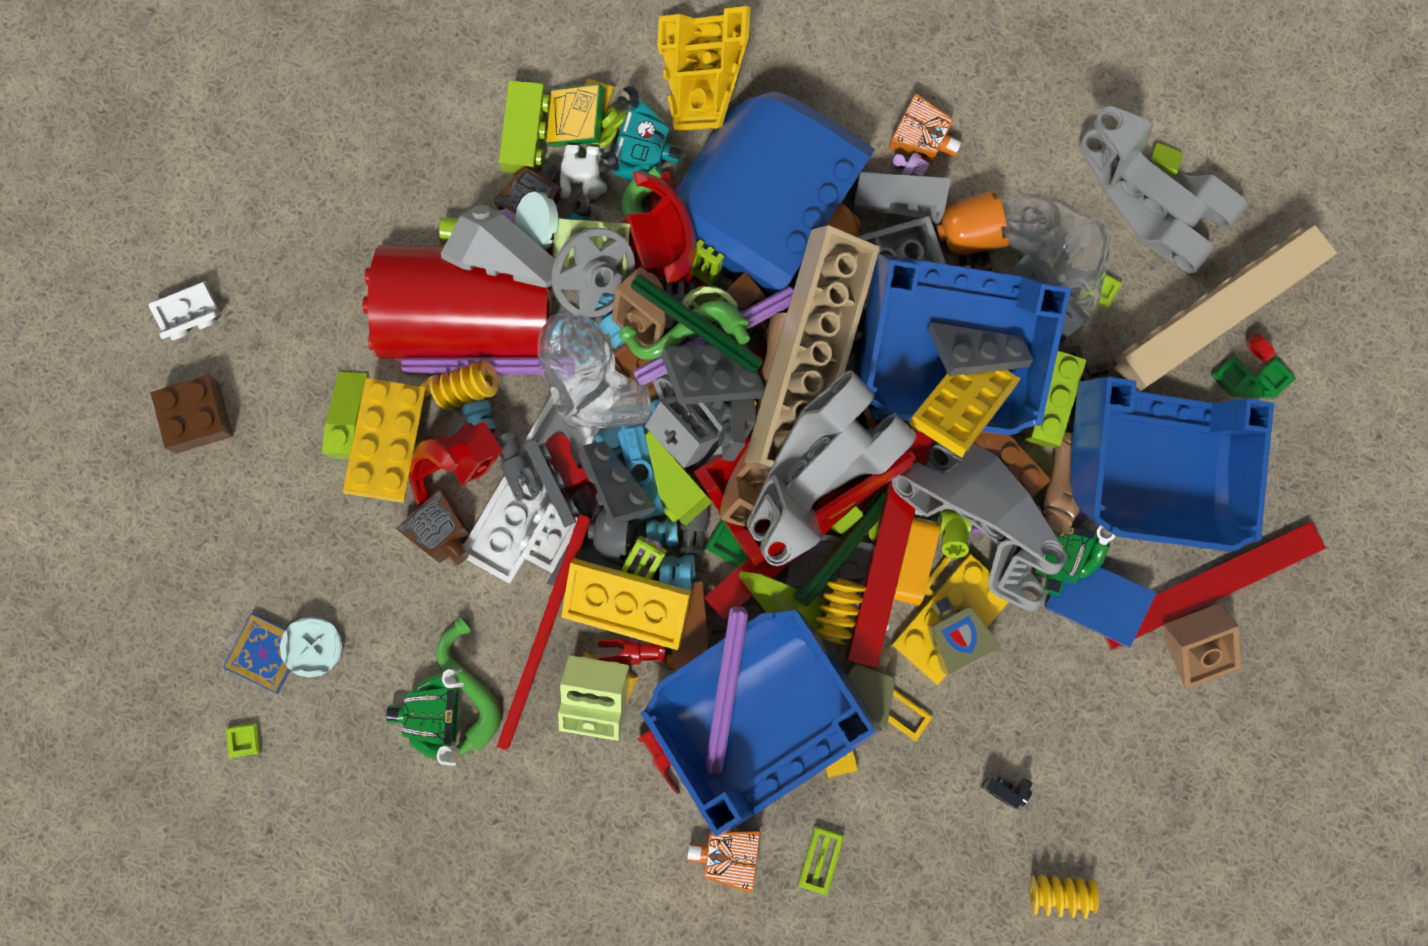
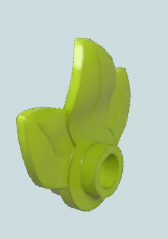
[585,106,627,151]

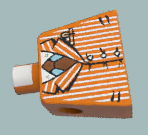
[888,94,962,163]
[687,829,760,893]

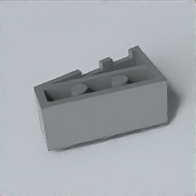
[852,171,951,231]

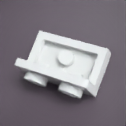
[148,281,220,340]
[518,502,578,573]

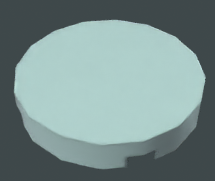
[515,192,558,250]
[280,616,342,678]

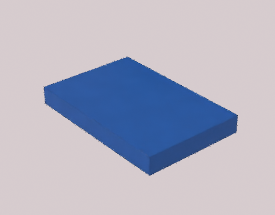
[1045,567,1156,648]

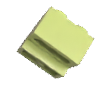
[552,218,630,279]
[558,655,629,741]

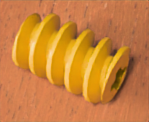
[430,360,499,411]
[815,577,866,645]
[1029,875,1099,920]

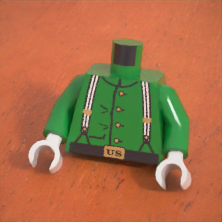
[1035,506,1115,596]
[386,669,464,766]

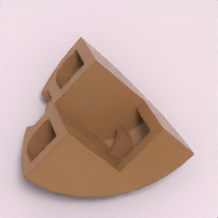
[720,448,770,527]

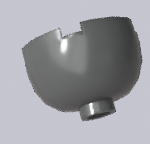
[588,508,637,564]

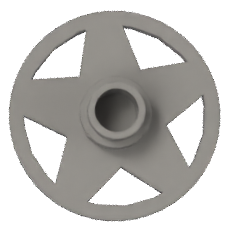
[551,228,635,318]

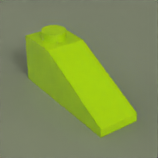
[322,372,368,459]
[645,431,712,526]
[739,571,825,629]

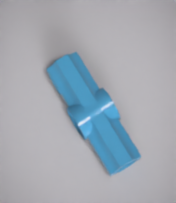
[618,425,665,519]

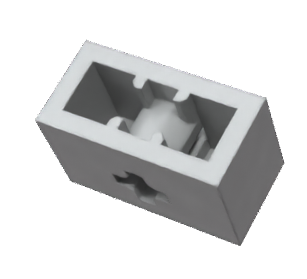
[645,396,719,468]

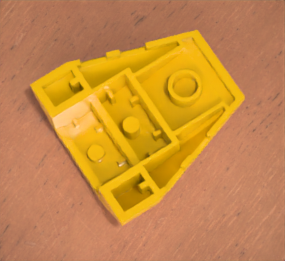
[657,6,751,131]

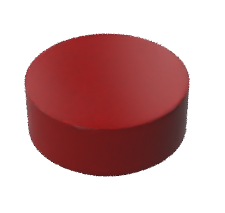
[1246,333,1276,362]

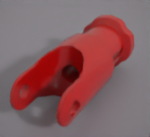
[597,638,666,665]
[637,729,680,794]

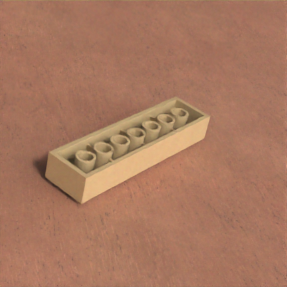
[744,225,880,471]
[1110,225,1337,392]

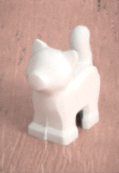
[560,145,607,204]

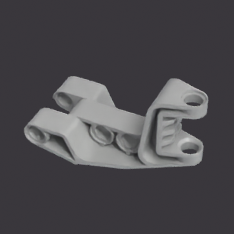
[1080,106,1248,274]
[747,371,916,566]
[892,443,1067,611]

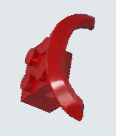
[622,171,697,283]
[409,421,503,507]

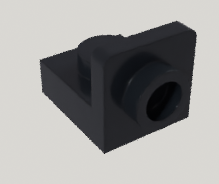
[980,776,1033,809]

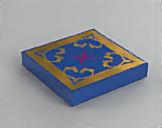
[223,613,291,694]

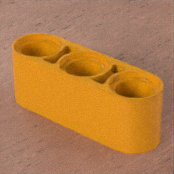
[894,516,941,606]

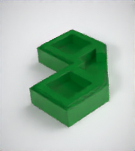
[1211,355,1296,399]

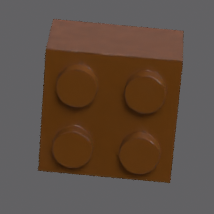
[150,375,233,454]

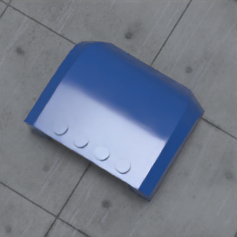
[675,91,875,298]
[858,254,1071,435]
[1071,377,1274,552]
[641,610,883,837]

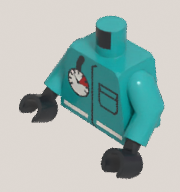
[599,86,683,181]

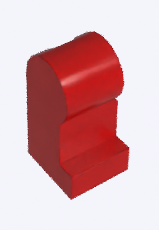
[545,434,590,493]

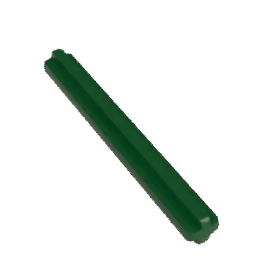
[631,274,762,373]
[794,492,887,607]

